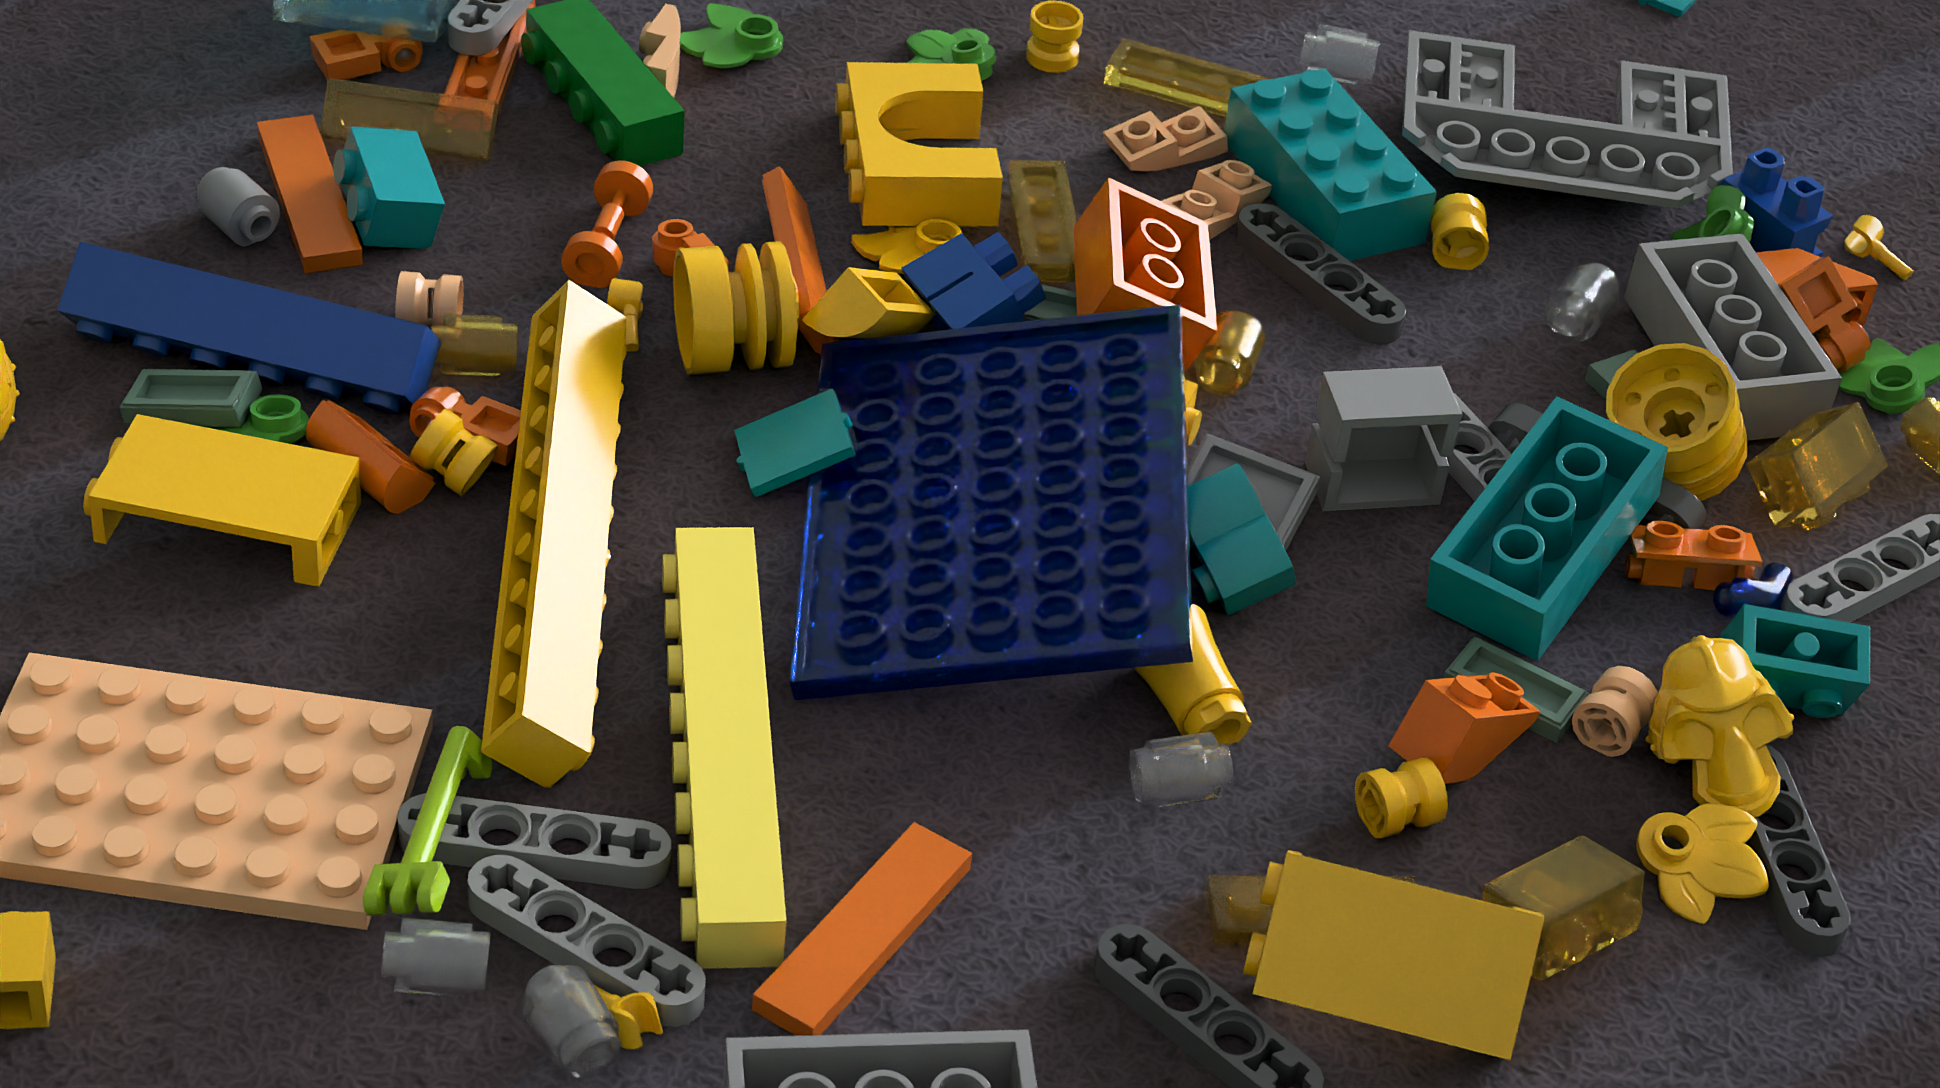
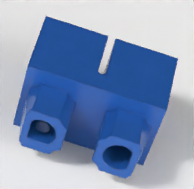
[1721,148,1833,257]
[901,232,1046,368]

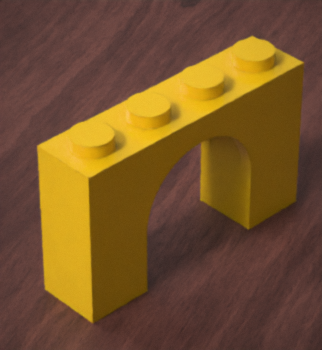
[835,62,1003,227]

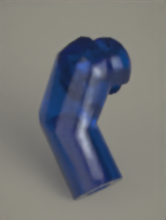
[1713,562,1793,616]

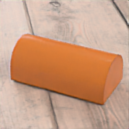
[306,400,436,514]

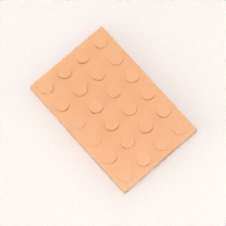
[0,653,433,930]

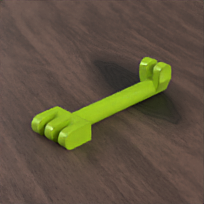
[363,726,492,916]

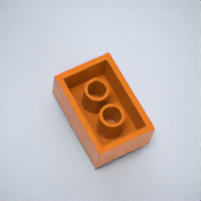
[1073,177,1217,378]

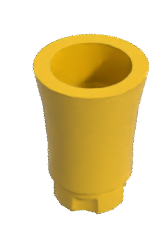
[1123,603,1252,754]

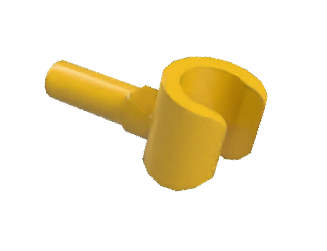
[1844,215,1913,281]
[607,278,643,351]
[573,979,663,1049]

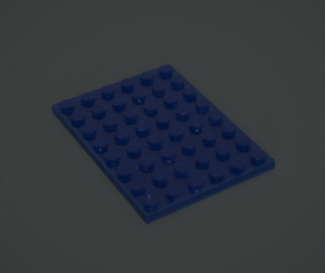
[789,304,1193,700]

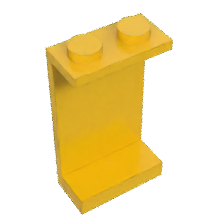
[83,414,361,587]
[1243,850,1545,1060]

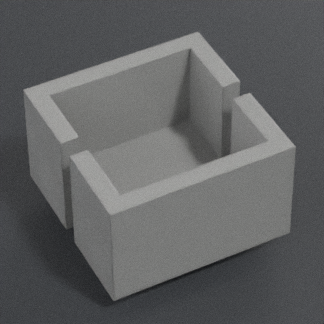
[1305,366,1462,511]

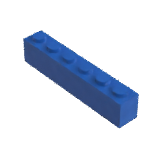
[57,242,442,414]

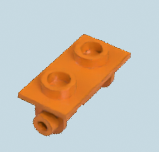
[1625,521,1762,592]

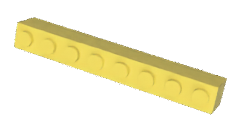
[662,527,786,969]

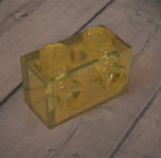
[1746,402,1888,530]
[1483,835,1645,981]

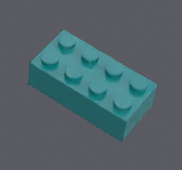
[1224,68,1437,261]
[1426,396,1668,662]

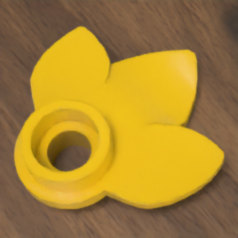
[851,219,962,274]
[1636,803,1769,924]

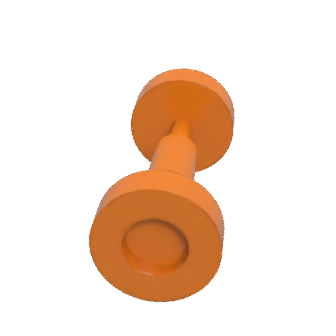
[561,161,653,288]

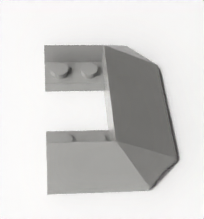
[1402,30,1733,209]

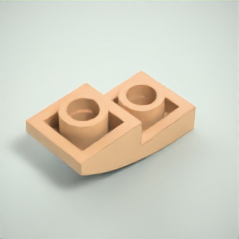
[639,4,681,98]
[1103,105,1228,171]
[1161,160,1272,240]

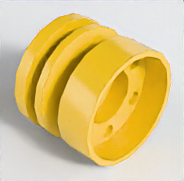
[673,241,799,375]
[1606,343,1747,501]

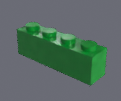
[521,0,685,166]

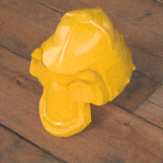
[1645,635,1794,818]

